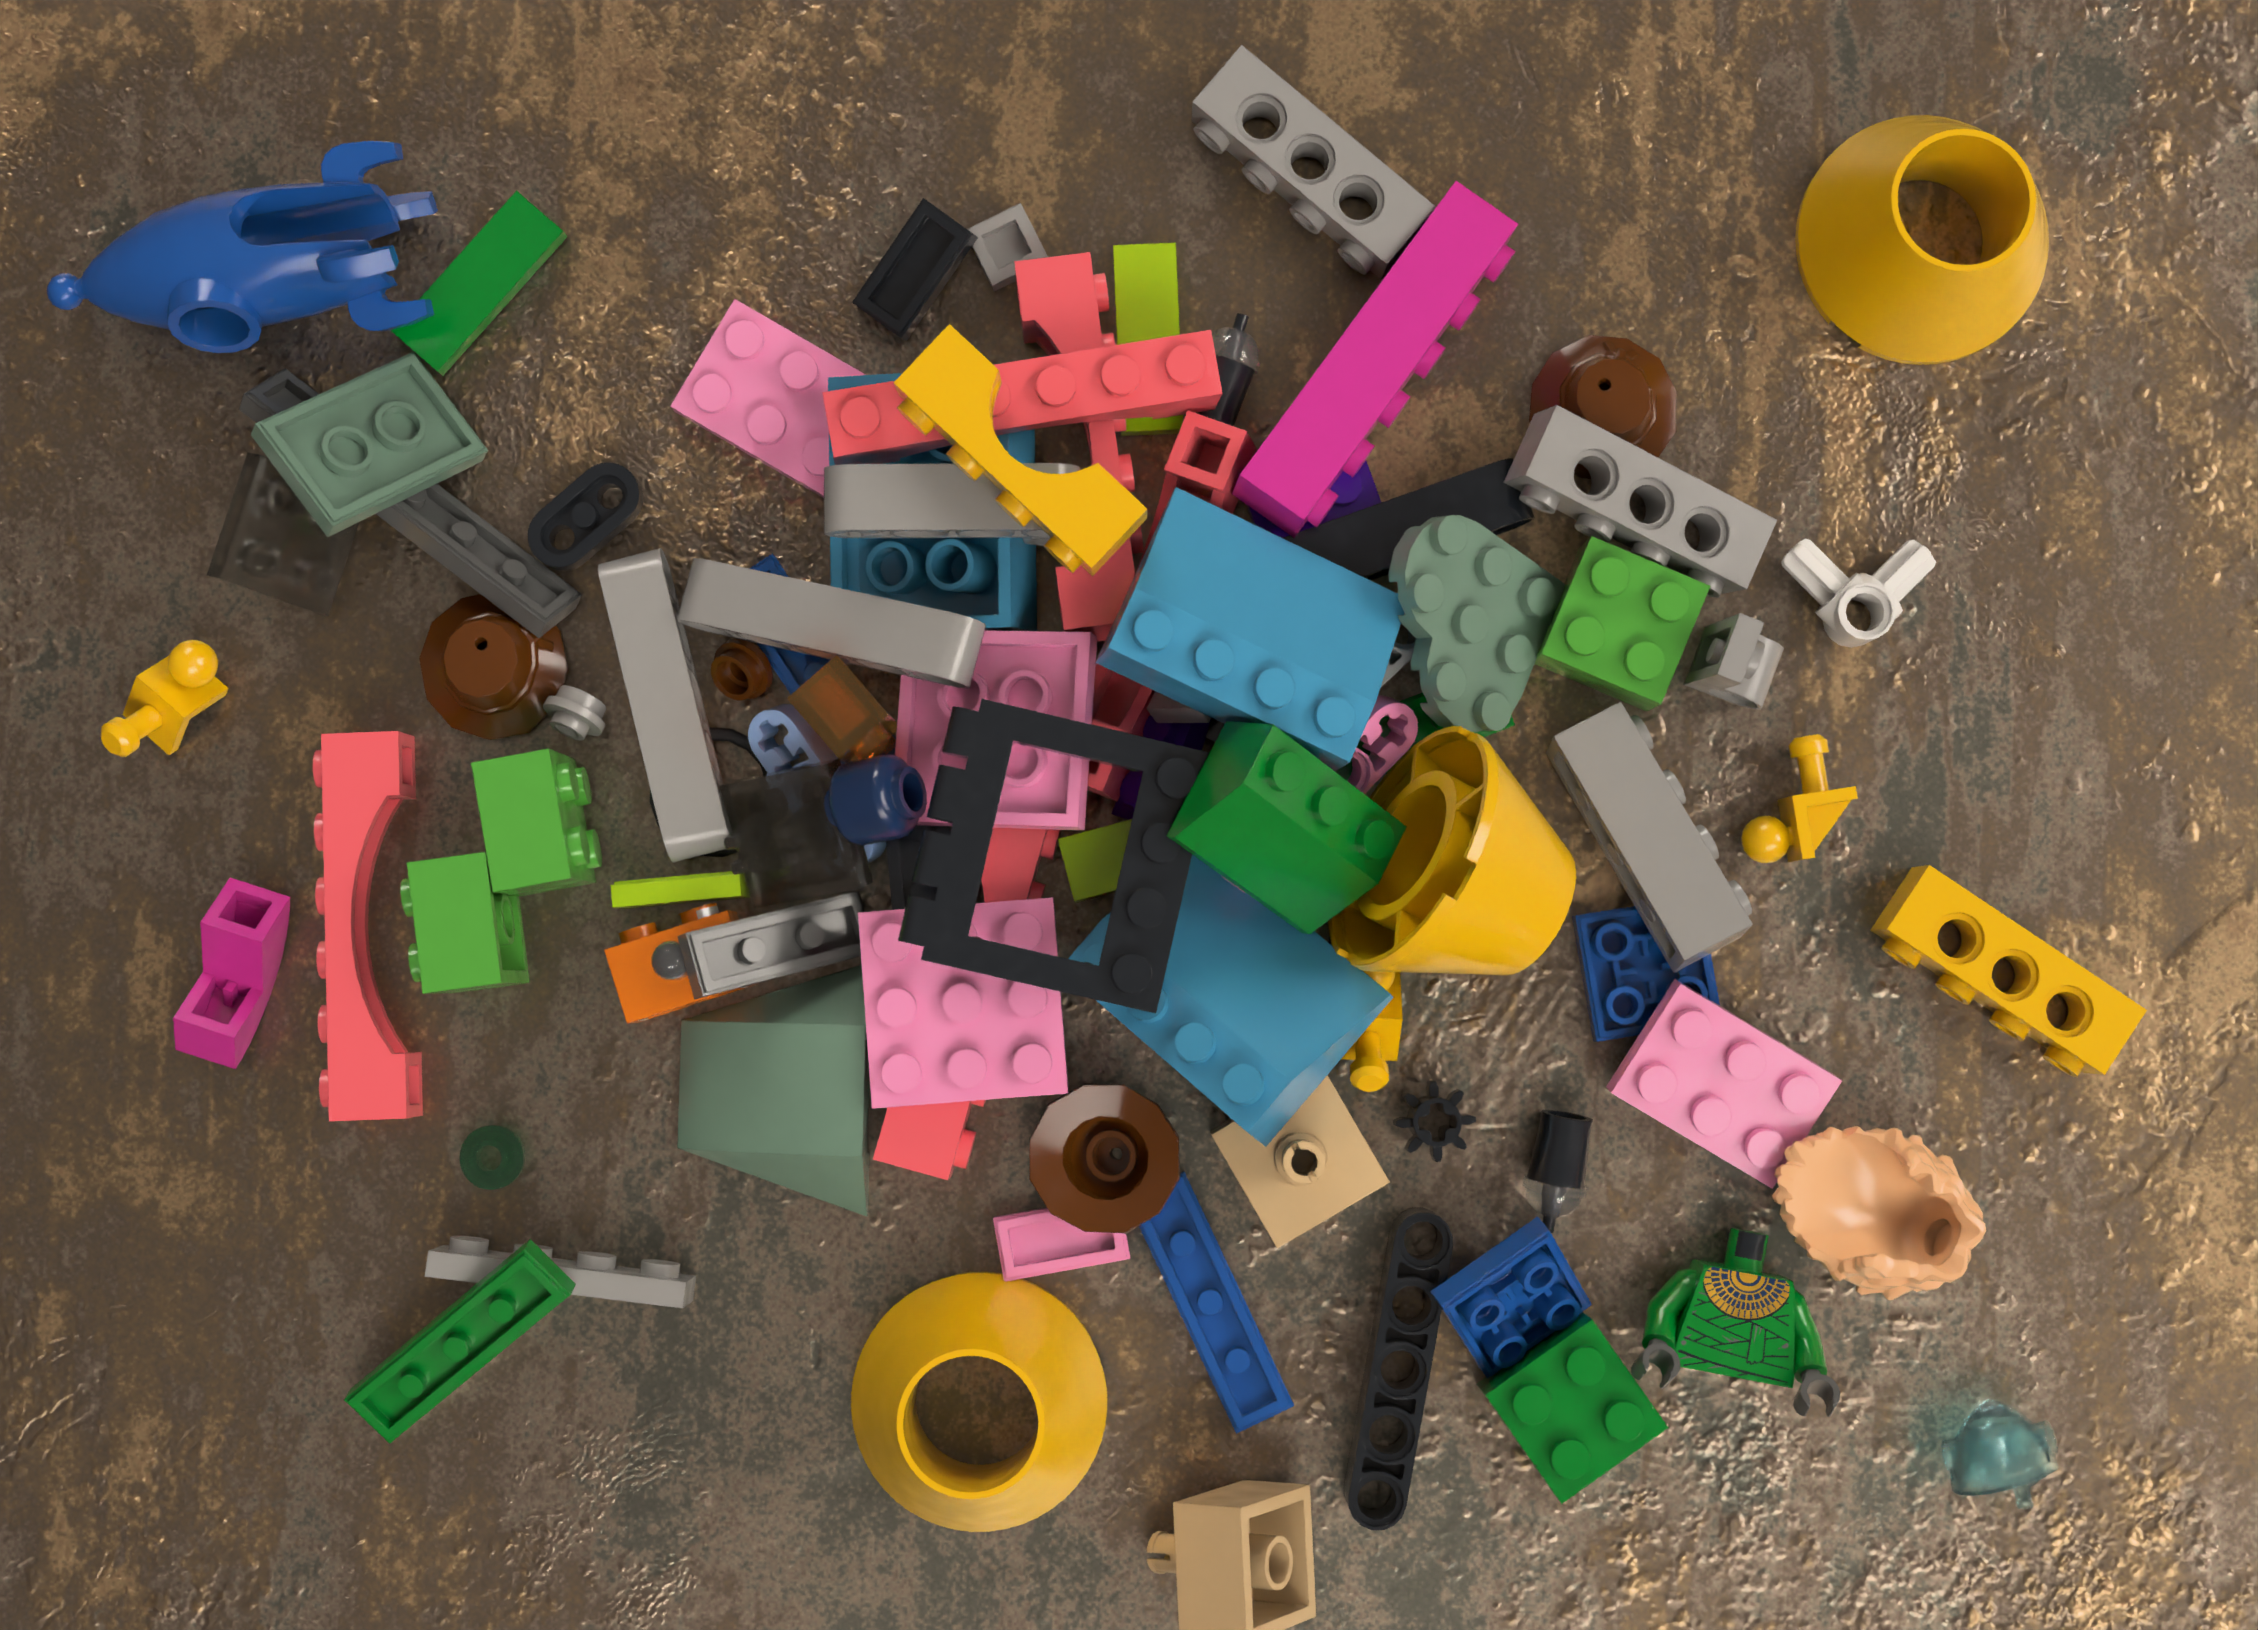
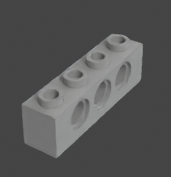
[1191,45,1436,280]
[1504,405,1777,598]

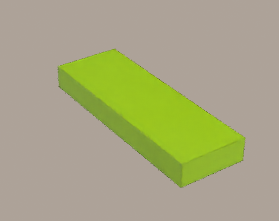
[1113,242,1183,436]

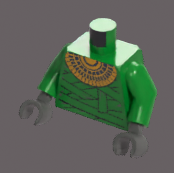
[1631,1228,1840,1417]

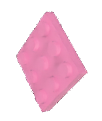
[895,631,1097,830]
[858,897,1069,1109]

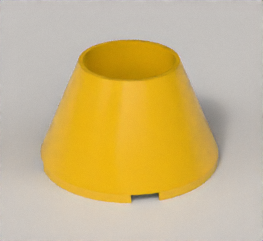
[1795,115,2049,365]
[1328,726,1576,975]
[851,1272,1108,1532]

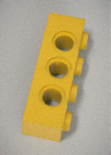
[1870,865,2147,1077]

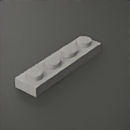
[425,1236,696,1308]

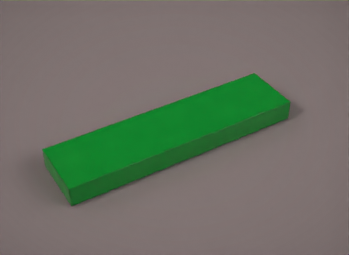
[344,1239,576,1444]

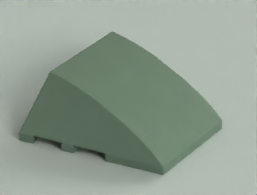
[677,965,870,1217]

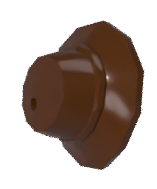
[1529,335,1677,479]
[419,594,569,740]
[1029,1084,1180,1234]

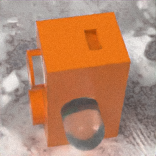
[604,903,759,1024]

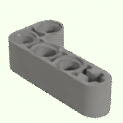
[824,463,1081,546]

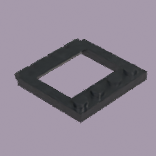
[898,699,1209,1013]

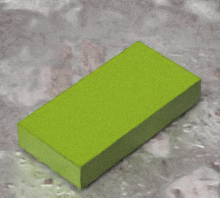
[610,871,750,909]

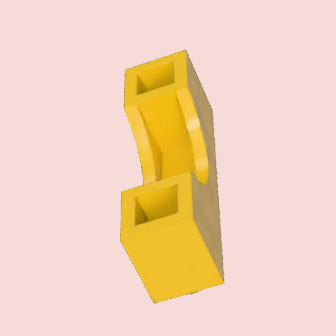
[894,324,1148,577]

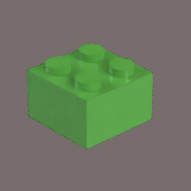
[1535,536,1710,712]
[471,748,602,896]
[401,852,530,994]

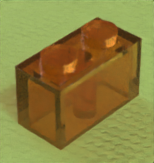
[787,655,897,763]

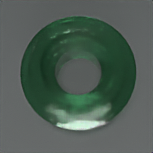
[459,1125,525,1190]

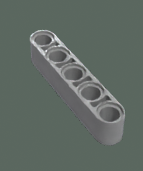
[598,548,736,863]
[677,558,986,689]

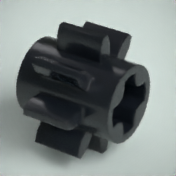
[1393,1080,1476,1162]

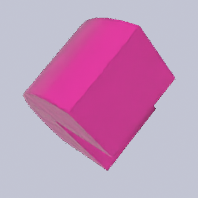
[173,878,290,1069]

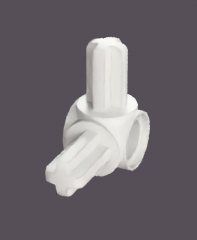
[1781,538,1936,648]

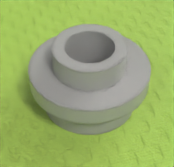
[543,685,607,741]

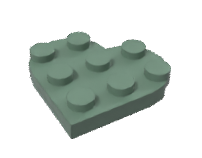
[1388,515,1566,732]

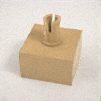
[1210,1075,1390,1248]
[1147,1480,1316,1630]

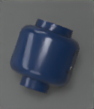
[824,754,927,846]

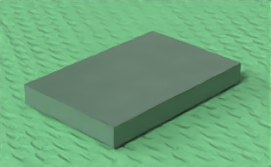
[251,352,488,537]

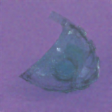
[1941,1399,2059,1510]

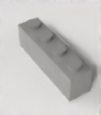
[1546,702,1753,973]

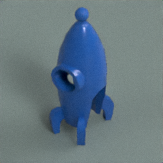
[46,141,438,353]

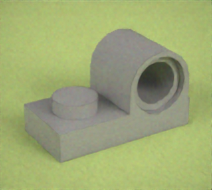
[1684,613,1784,709]

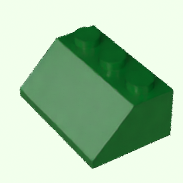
[1167,721,1407,934]

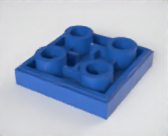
[1572,906,1720,1042]
[1430,1216,1592,1378]

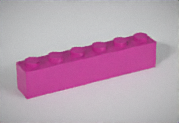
[1232,181,1518,538]

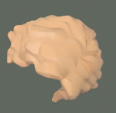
[1772,1126,1986,1300]

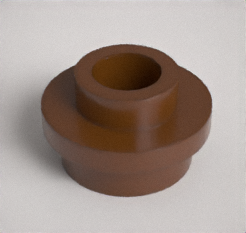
[711,638,773,701]

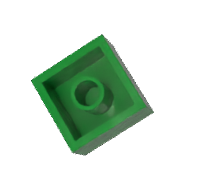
[1476,1312,1669,1504]

